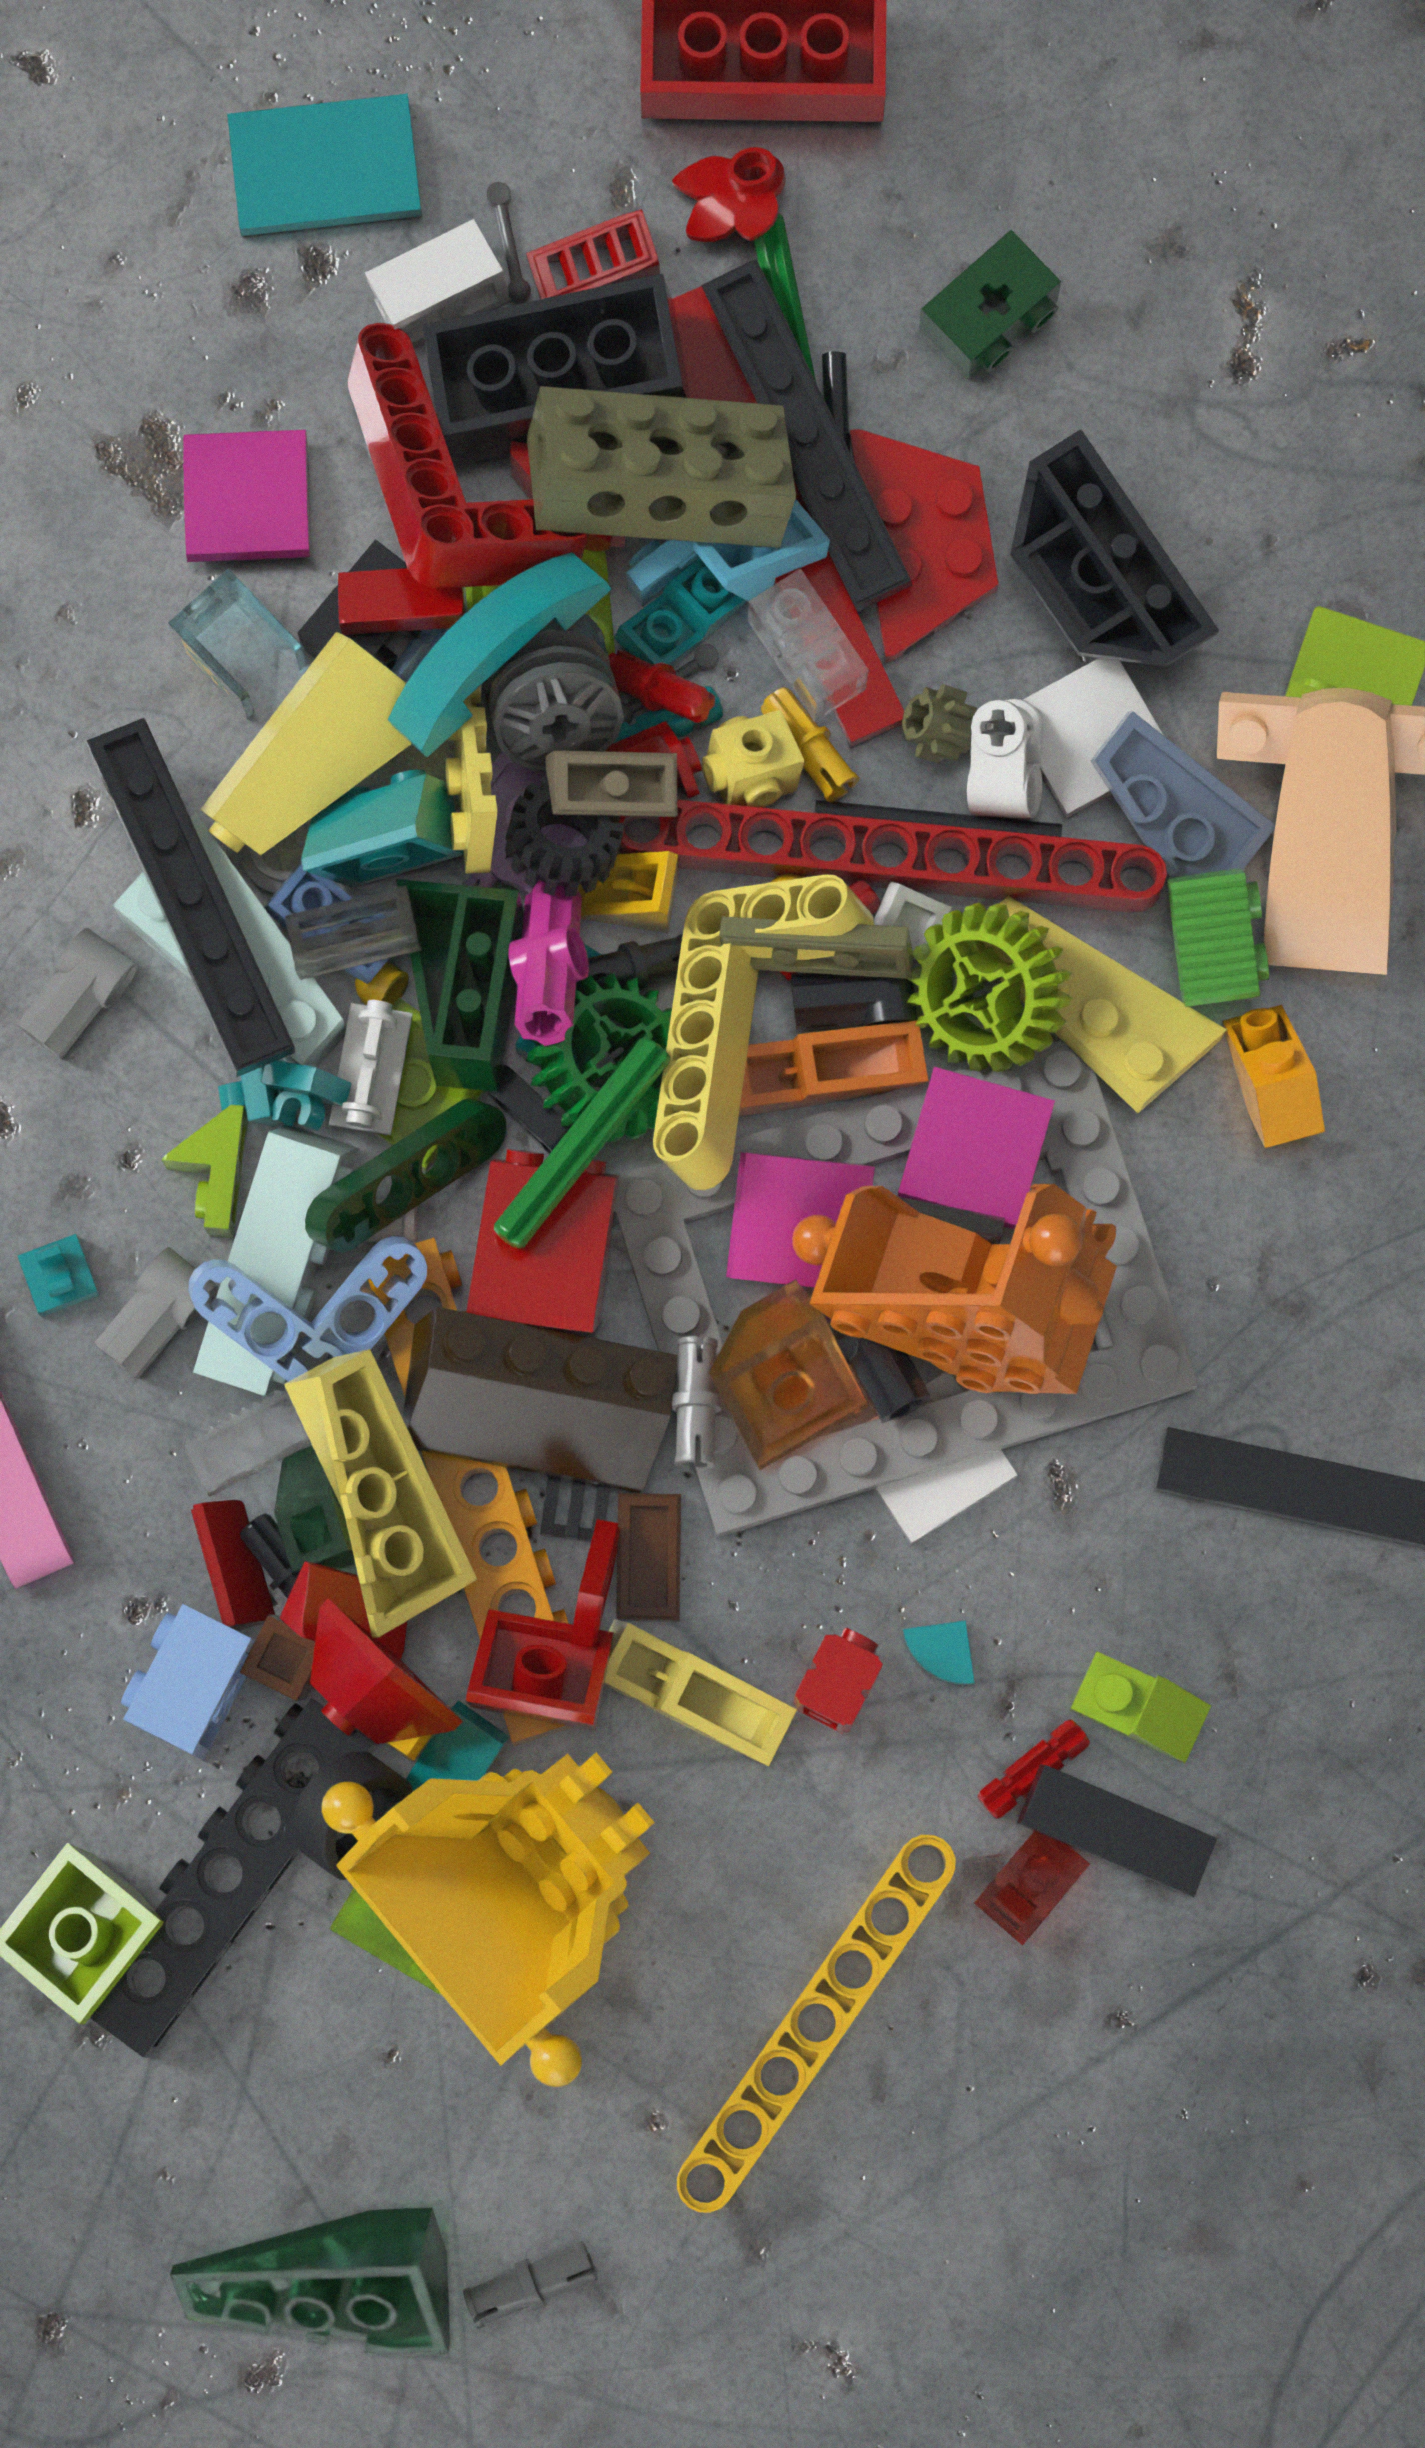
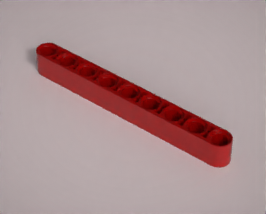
[619,799,1167,913]

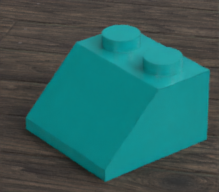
[301,769,464,888]

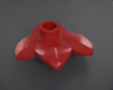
[672,147,786,242]

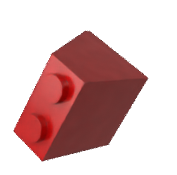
[466,1149,619,1333]

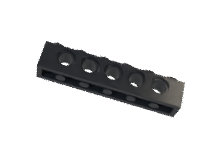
[90,1698,377,2058]

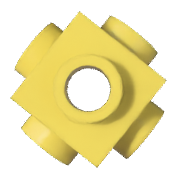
[702,710,804,808]

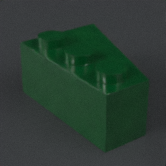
[396,879,524,1092]

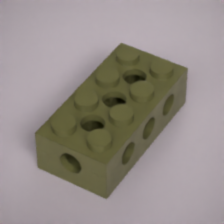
[527,386,796,548]

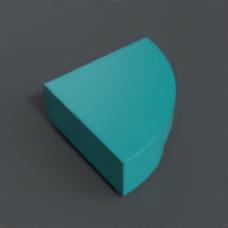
[902,1620,975,1685]

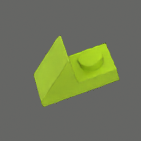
[162,1105,248,1239]
[1069,1651,1211,1764]

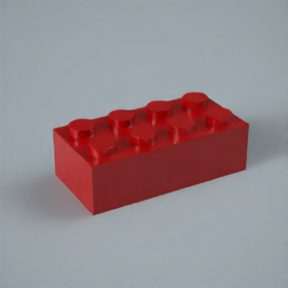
[640,0,887,122]

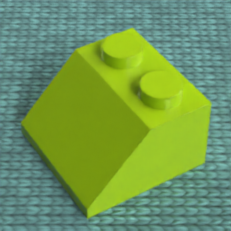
[0,1843,164,2025]

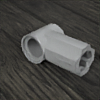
[17,928,138,1059]
[94,1247,218,1379]

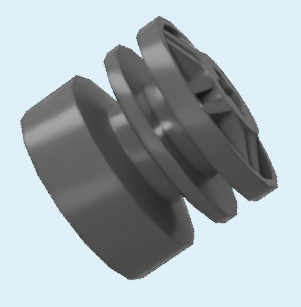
[482,614,624,771]

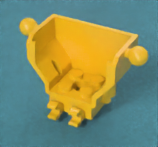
[322,1752,655,2087]

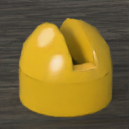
[355,962,409,1005]

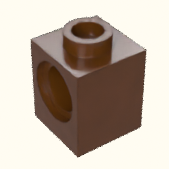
[239,1615,315,1701]

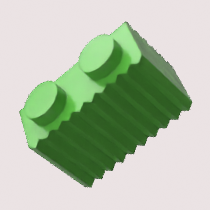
[1166,868,1269,1007]

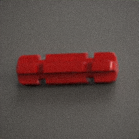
[978,1719,1090,1819]

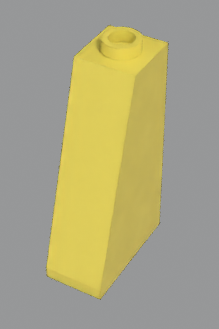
[200,632,411,855]

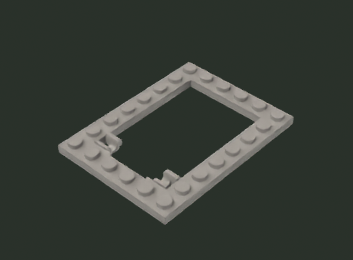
[615,1039,1199,1538]

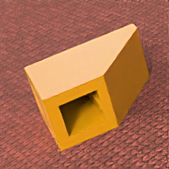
[1222,1004,1325,1148]

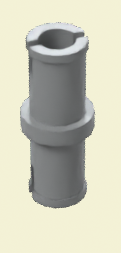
[672,1336,721,1469]

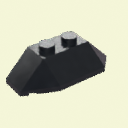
[1010,429,1219,667]

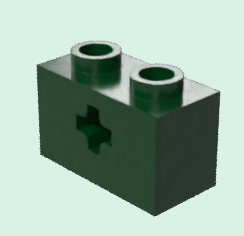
[919,229,1061,380]

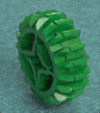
[525,973,672,1143]

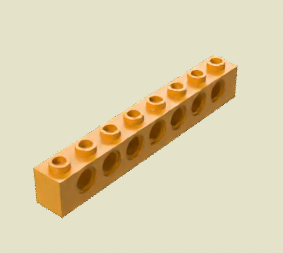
[368,1237,574,1746]

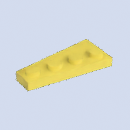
[446,628,498,874]
[983,896,1227,1113]

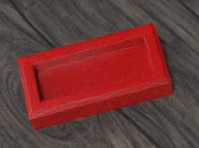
[570,1519,621,1647]

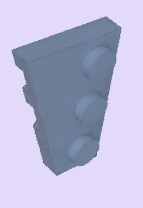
[1090,711,1275,878]

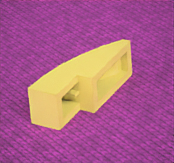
[604,1619,797,1767]

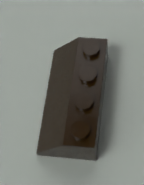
[402,1306,678,1493]

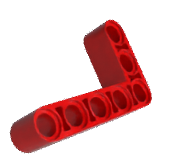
[347,323,590,588]

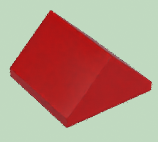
[466,1609,614,1731]

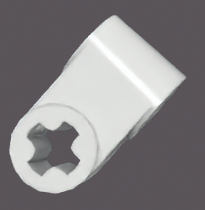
[967,699,1043,819]

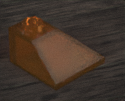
[709,1279,869,1470]

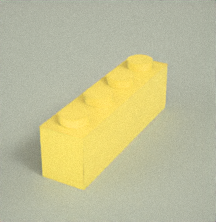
[284,1349,477,1638]

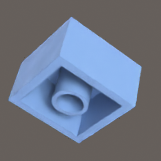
[121,1604,255,1761]

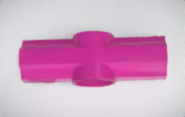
[509,880,589,1046]

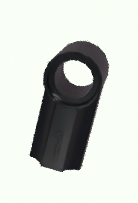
[791,973,917,1031]
[820,1315,930,1424]

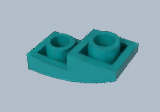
[614,558,747,667]

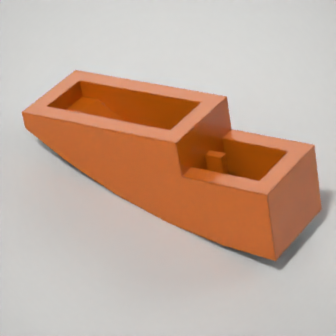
[739,1020,929,1117]

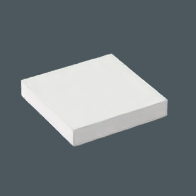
[1010,658,1163,819]
[868,1372,1017,1545]

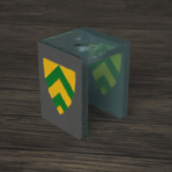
[168,568,308,719]

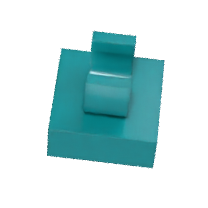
[218,1060,297,1127]
[261,1061,352,1131]
[17,1234,100,1317]

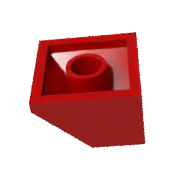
[310,1598,463,1744]

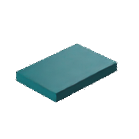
[227,93,422,236]

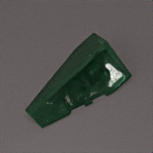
[170,2207,450,2357]

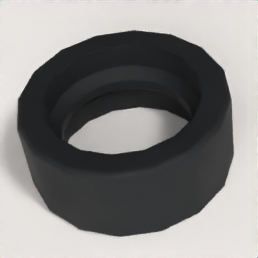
[292,1752,413,1880]

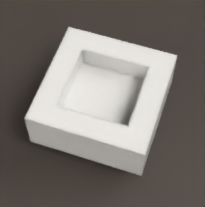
[874,881,952,960]

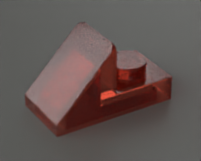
[974,1831,1090,1946]

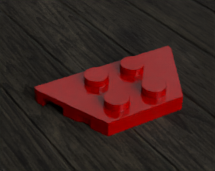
[849,429,999,663]

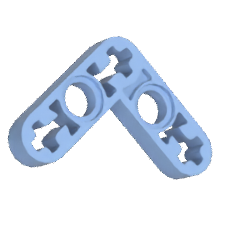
[188,1236,427,1382]

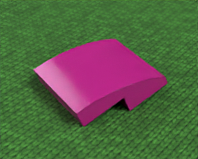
[183,429,310,562]
[897,1067,1055,1230]
[726,1152,875,1288]

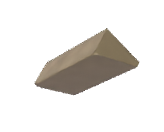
[546,751,677,817]

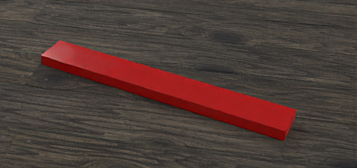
[672,286,904,747]

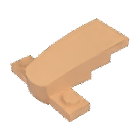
[1217,688,1425,975]

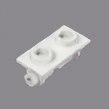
[329,1000,413,1136]

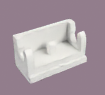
[365,219,511,349]

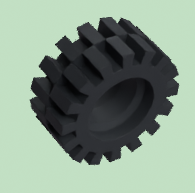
[505,777,624,897]

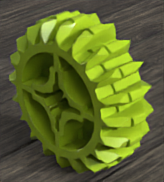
[907,903,1073,1072]

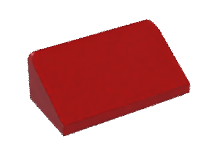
[338,568,465,635]
[191,1499,275,1631]
[279,1561,408,1659]

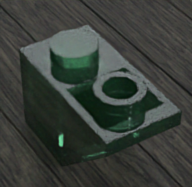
[274,1445,355,1573]

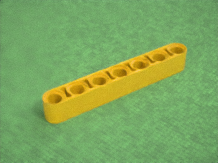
[677,1835,956,2213]

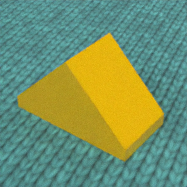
[578,851,679,933]

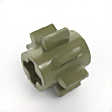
[902,684,977,764]

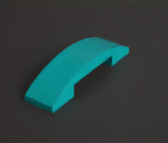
[388,552,611,758]

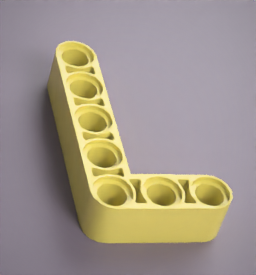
[653,875,874,1190]

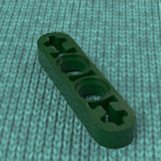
[305,1098,507,1253]

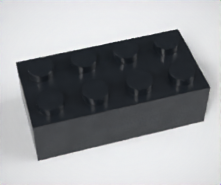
[422,273,690,465]

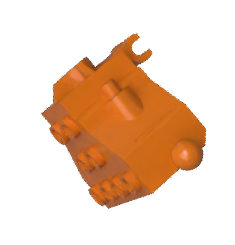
[792,1184,1117,1394]

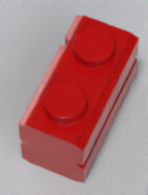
[793,1627,883,1734]

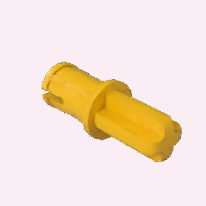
[761,687,860,802]

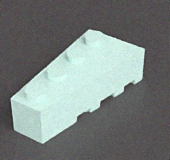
[113,812,346,1067]
[193,1125,358,1396]

